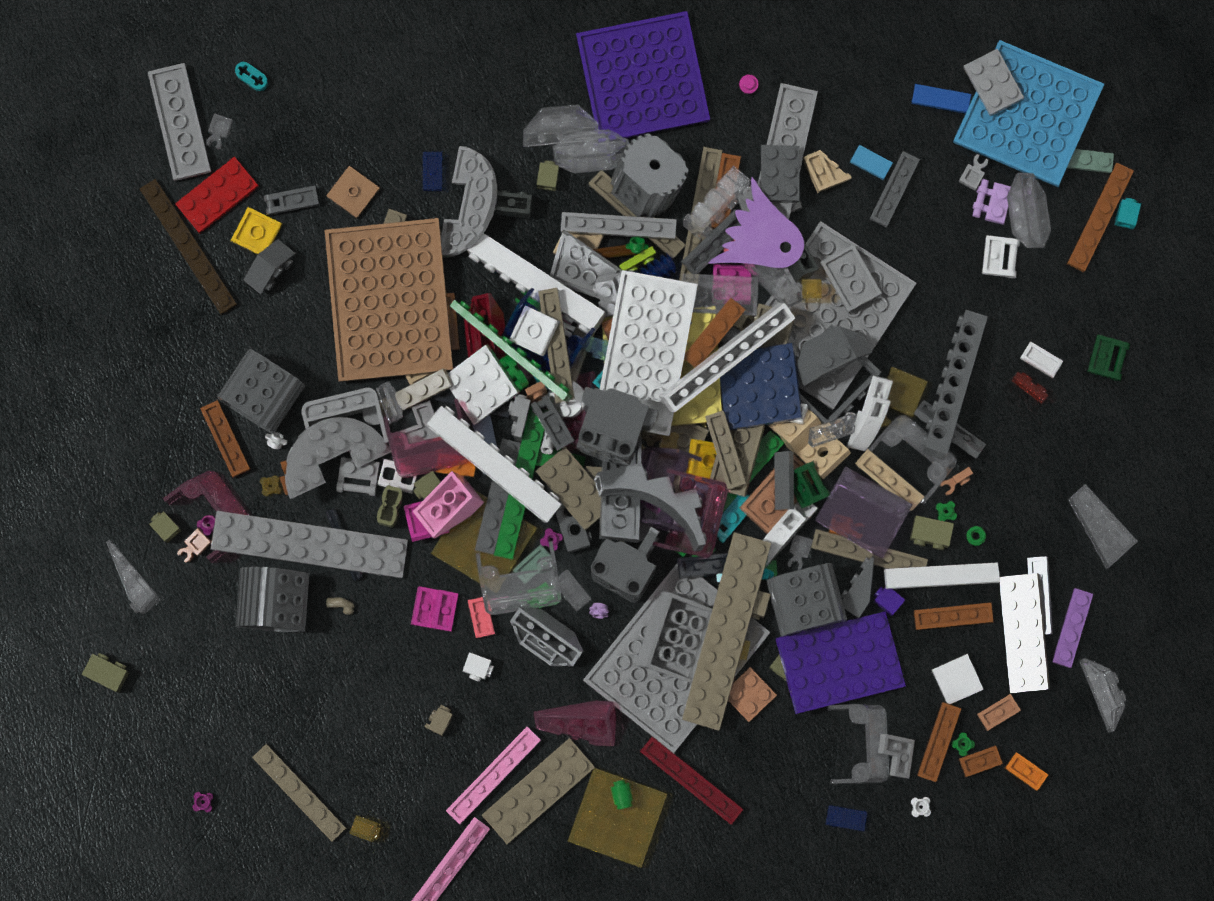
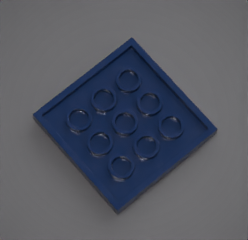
[720,343,803,431]

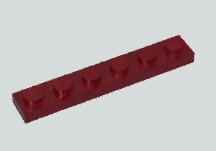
[640,737,743,824]

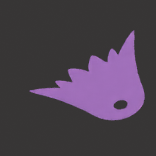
[708,177,804,268]

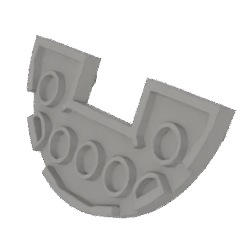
[441,146,497,258]
[285,417,391,499]

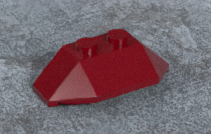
[464,293,507,360]

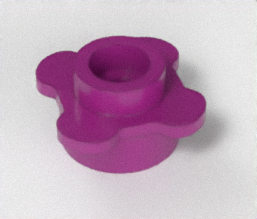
[197,515,215,536]
[540,528,563,551]
[193,792,213,812]

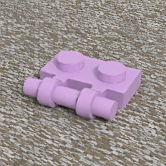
[972,179,1013,225]

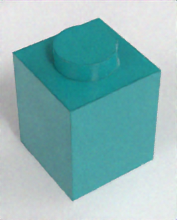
[1114,198,1141,229]

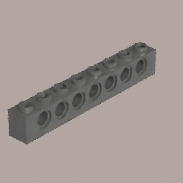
[921,310,988,460]

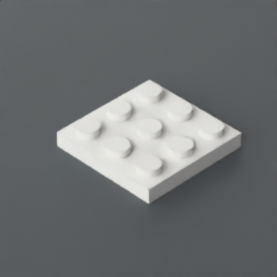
[448,344,520,425]

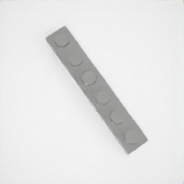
[561,212,676,240]

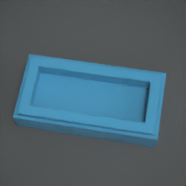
[850,145,893,180]

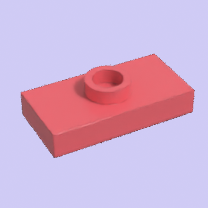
[468,596,495,638]

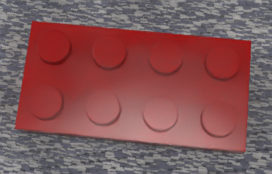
[175,157,259,234]

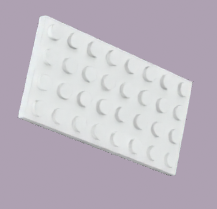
[600,270,698,436]

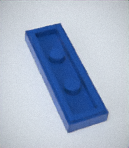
[911,84,971,114]

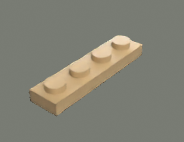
[855,449,924,511]

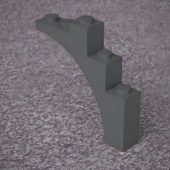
[594,463,707,552]

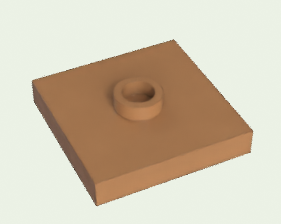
[326,166,380,219]

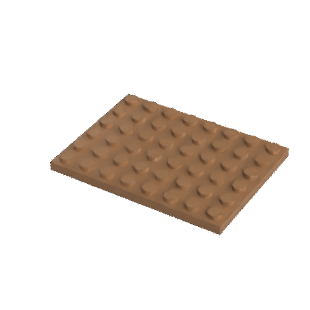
[325,218,453,382]

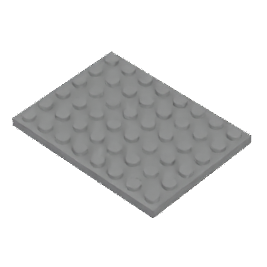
[765,221,916,410]
[583,564,770,753]

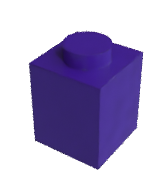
[874,587,905,616]

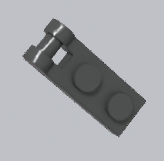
[264,186,319,216]
[530,395,574,451]

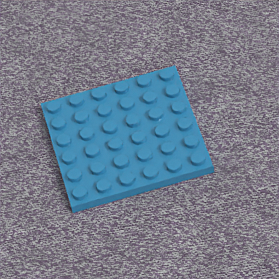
[953,40,1104,187]

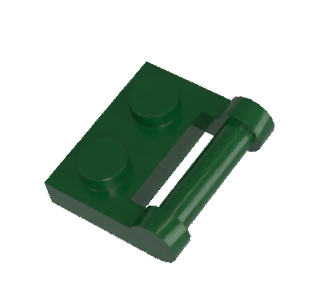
[1087,335,1130,381]
[794,460,831,509]

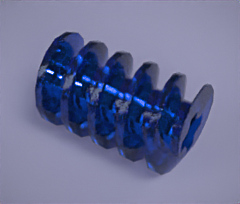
[635,252,677,278]

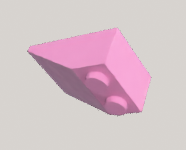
[413,471,484,538]

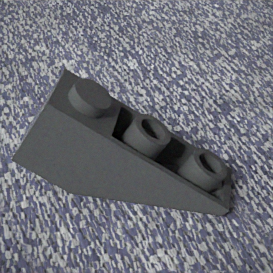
[841,555,875,618]

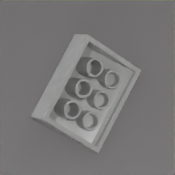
[636,591,712,684]

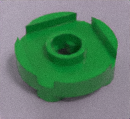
[499,355,529,392]

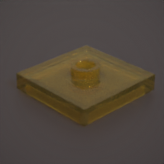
[887,367,927,417]

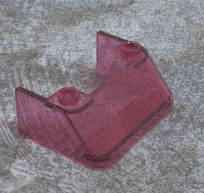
[383,399,469,478]
[652,469,728,557]
[163,471,248,563]

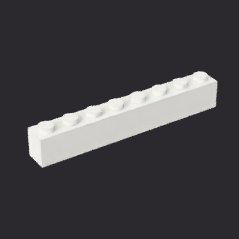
[467,233,606,335]
[659,303,795,412]
[425,406,561,523]

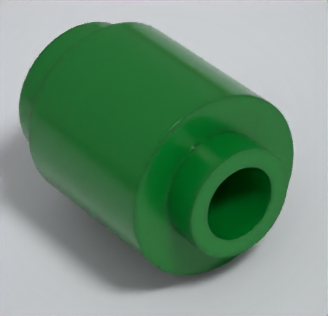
[610,780,633,810]

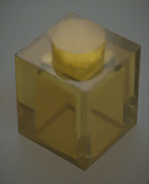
[801,279,822,303]
[349,815,381,842]

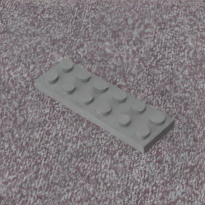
[148,63,211,181]

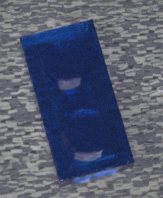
[423,152,442,191]
[825,805,867,831]

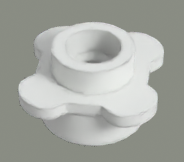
[265,432,287,449]
[911,797,931,817]

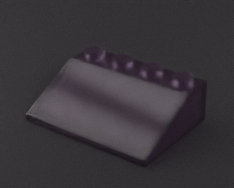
[815,467,913,558]

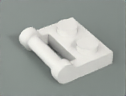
[982,236,1020,278]

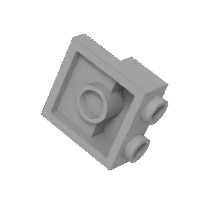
[593,270,634,317]
[508,394,531,442]

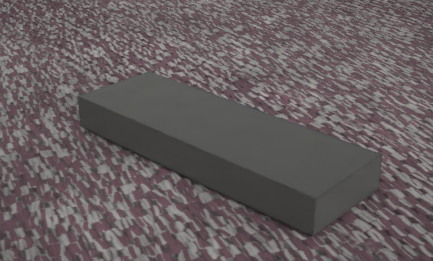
[774,451,794,511]

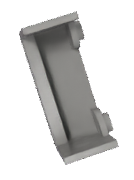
[302,388,389,443]

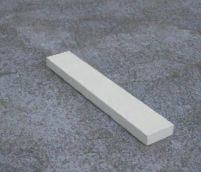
[884,563,1000,589]

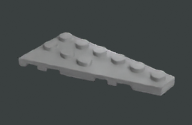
[550,230,622,299]

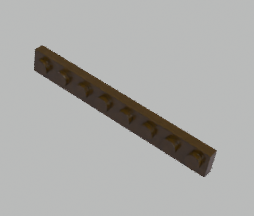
[140,179,237,315]

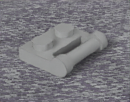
[336,457,380,496]

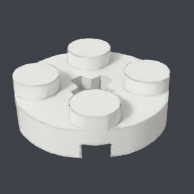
[548,381,584,418]

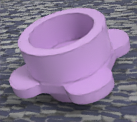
[589,603,609,619]

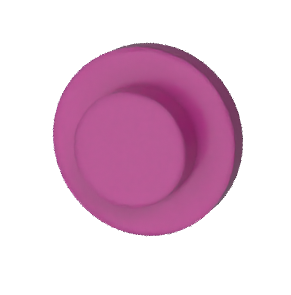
[739,75,758,94]

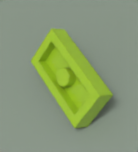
[619,246,656,272]

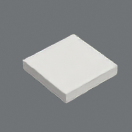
[510,306,560,357]
[932,654,983,704]

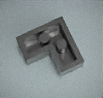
[244,239,295,294]

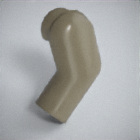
[326,597,355,615]

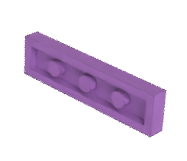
[1052,588,1093,668]

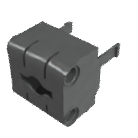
[591,527,660,603]

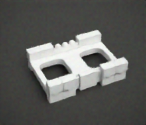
[378,459,419,494]

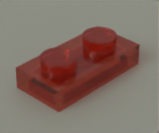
[1011,372,1048,404]

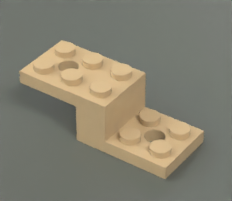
[768,409,851,479]

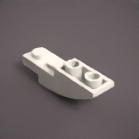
[847,376,893,451]
[763,502,818,567]

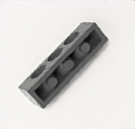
[546,485,593,554]

